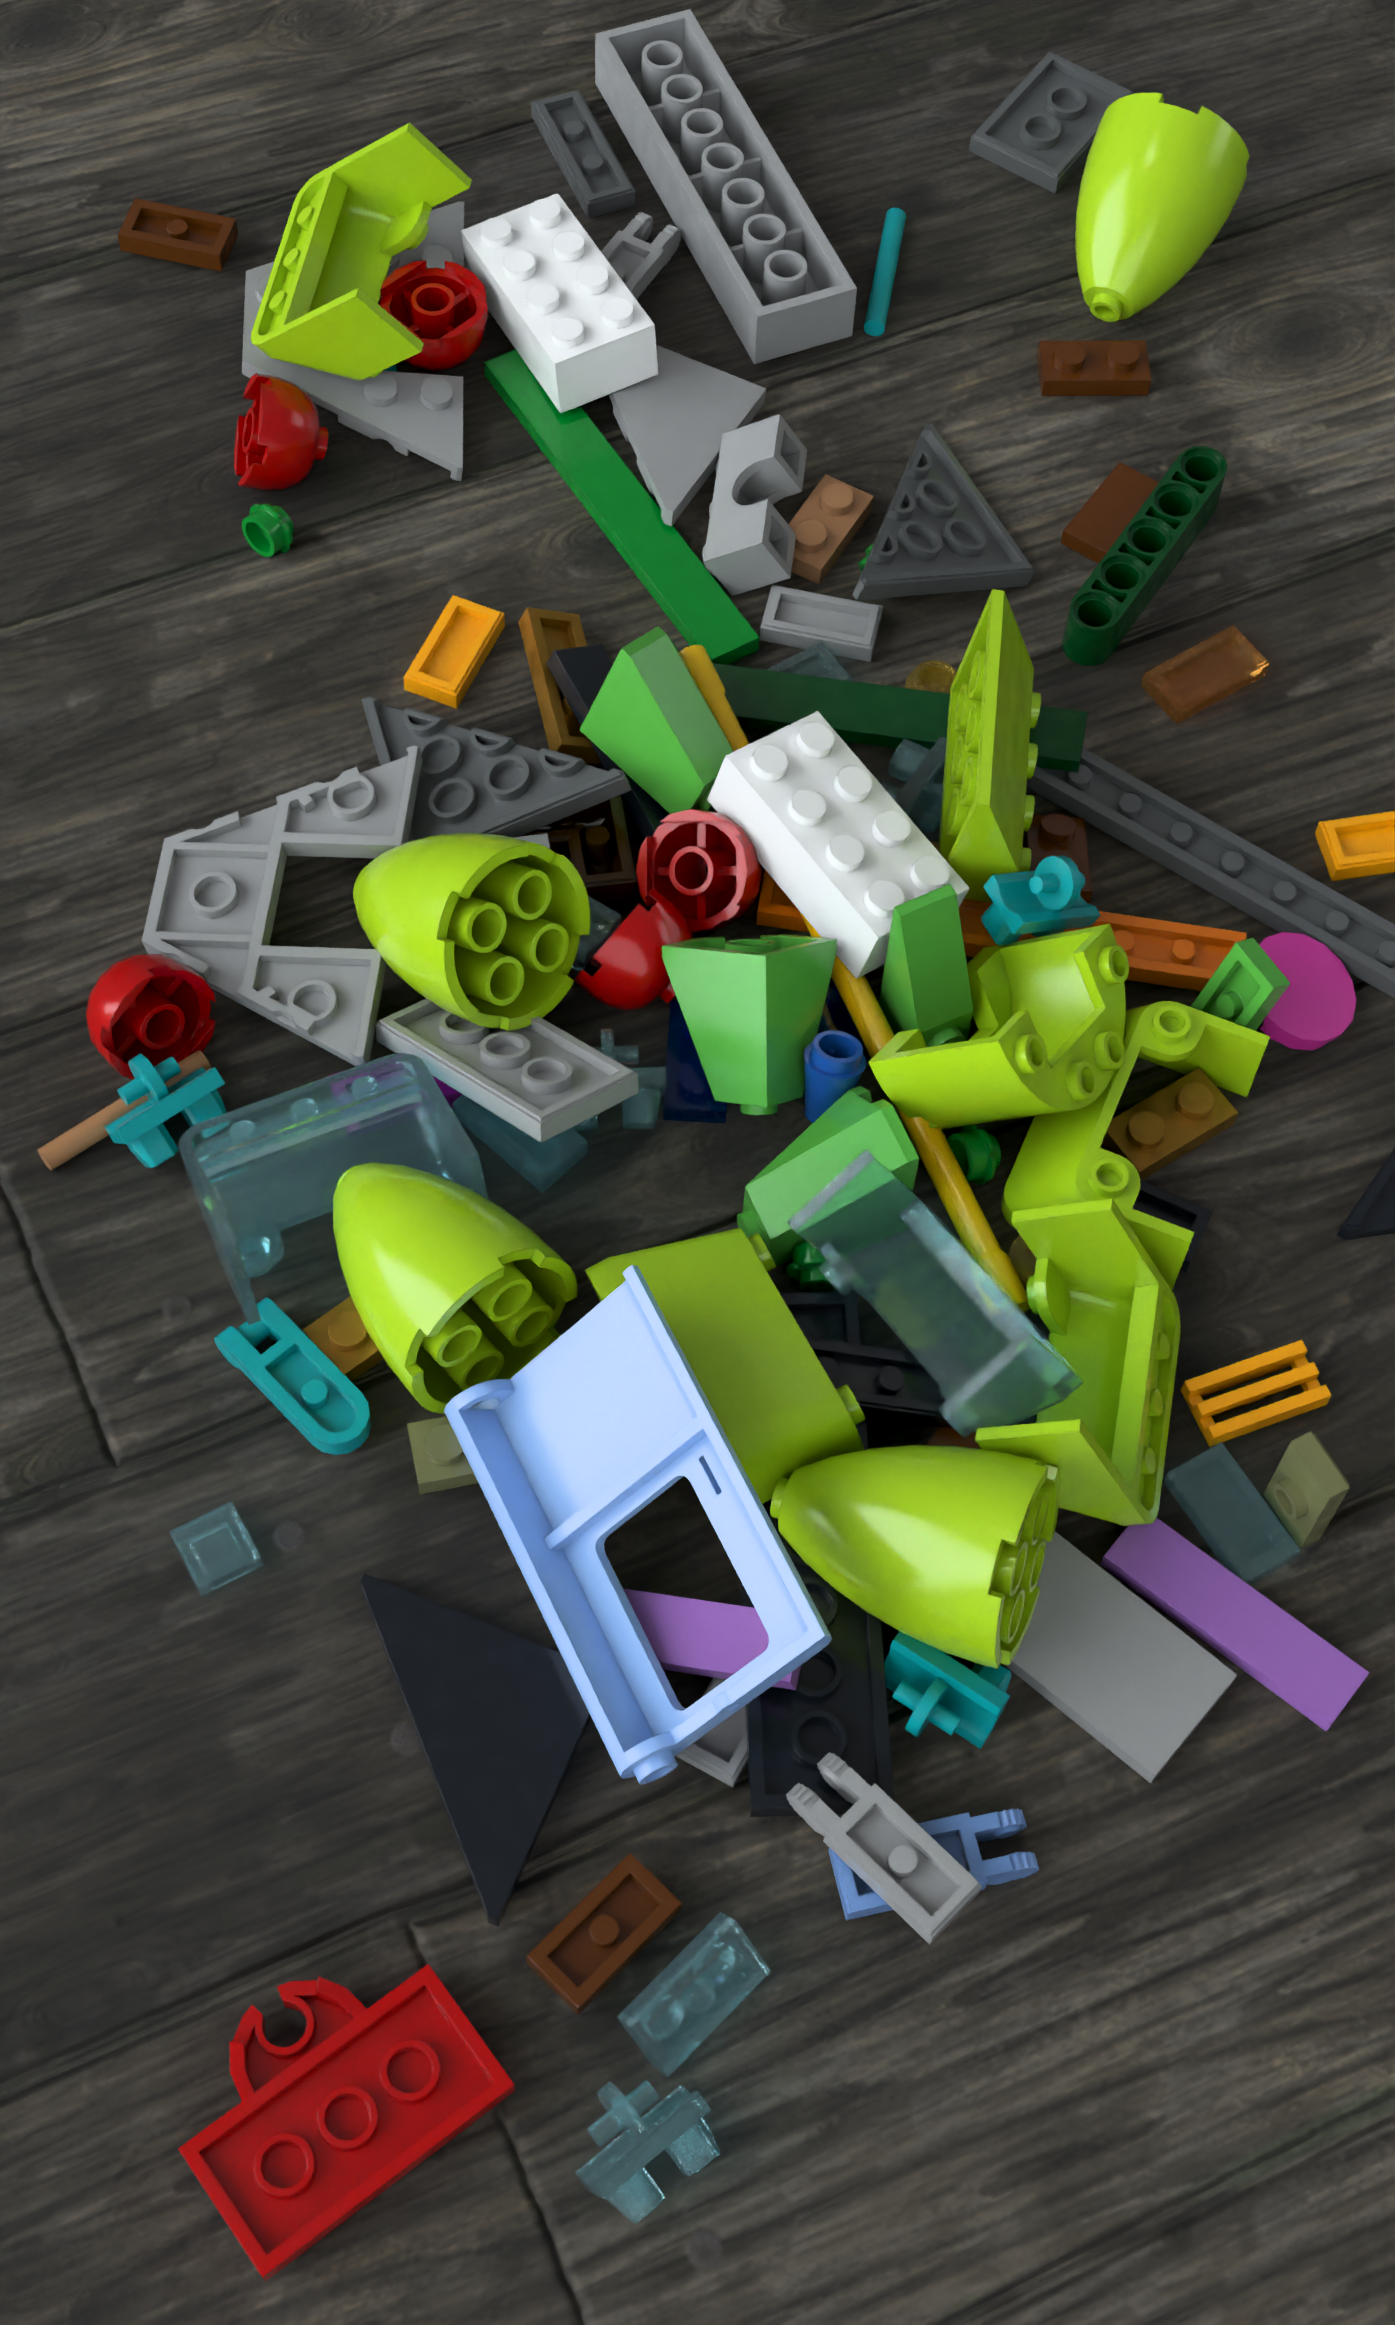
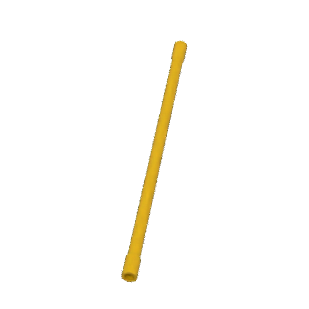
[680,645,1030,1321]

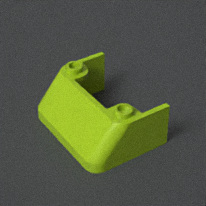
[251,122,472,381]
[1001,1001,1270,1290]
[975,1199,1181,1526]

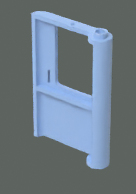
[444,1265,832,1785]

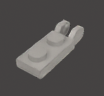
[601,212,682,300]
[786,1752,982,1945]

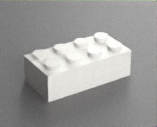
[461,193,658,414]
[707,711,970,979]

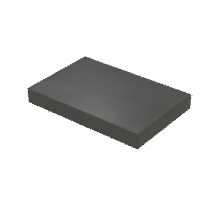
[969,52,1135,194]

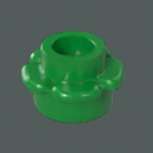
[242,503,294,557]
[947,1124,1001,1185]
[786,1241,850,1292]

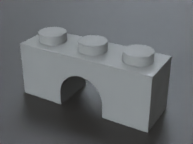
[702,414,807,596]

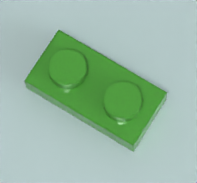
[1190,938,1291,1031]

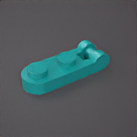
[214,1297,372,1455]

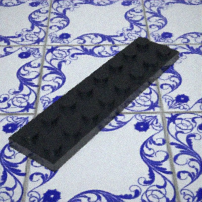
[739,1291,894,1817]

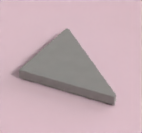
[608,345,767,527]

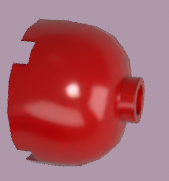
[379,260,488,371]
[234,373,328,491]
[636,809,762,932]
[574,887,692,1011]
[86,954,216,1080]

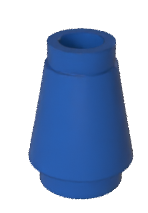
[804,1030,866,1123]

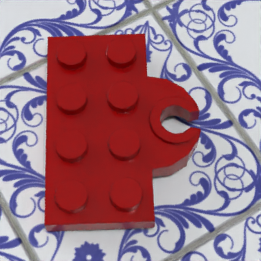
[178,1964,515,2282]

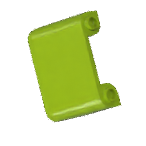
[585,1228,865,1504]

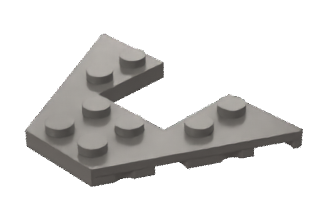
[242,201,464,481]
[142,746,422,1070]

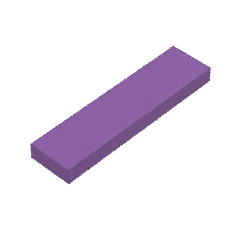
[1100,1518,1370,1732]

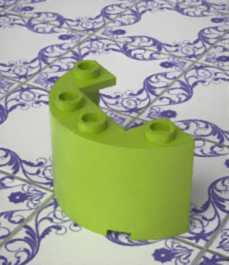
[868,924,1129,1129]

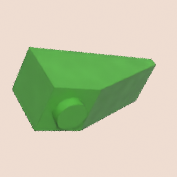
[879,884,974,1047]

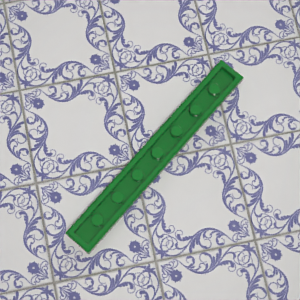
[484,349,760,665]

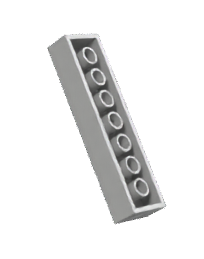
[595,9,857,364]

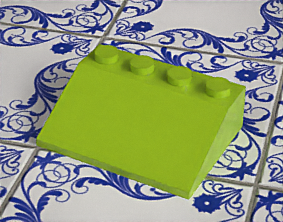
[938,589,1041,903]

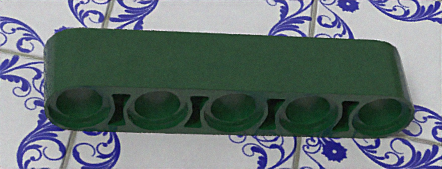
[1062,446,1227,666]

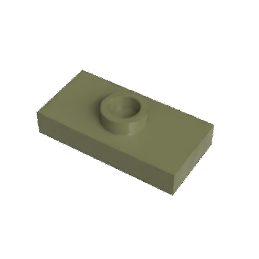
[1263,1431,1350,1550]

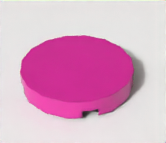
[1259,932,1357,1051]

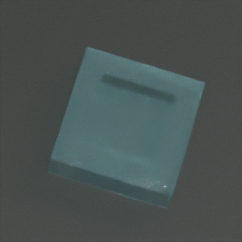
[169,1501,263,1597]

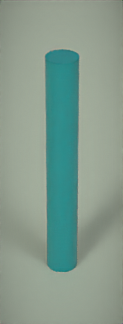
[864,208,906,336]

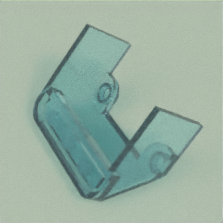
[179,1053,489,1325]
[787,1149,1084,1438]

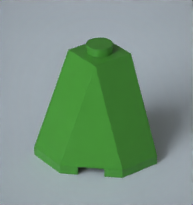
[580,626,734,814]
[662,934,837,1115]
[737,1085,920,1266]

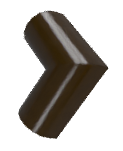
[522,795,636,912]

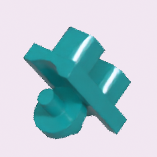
[981,855,1101,946]
[104,1054,229,1168]
[884,1631,1011,1749]

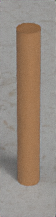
[37,1050,212,1171]

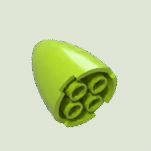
[1075,93,1250,322]
[353,833,591,1031]
[333,1162,578,1414]
[770,1445,1060,1669]

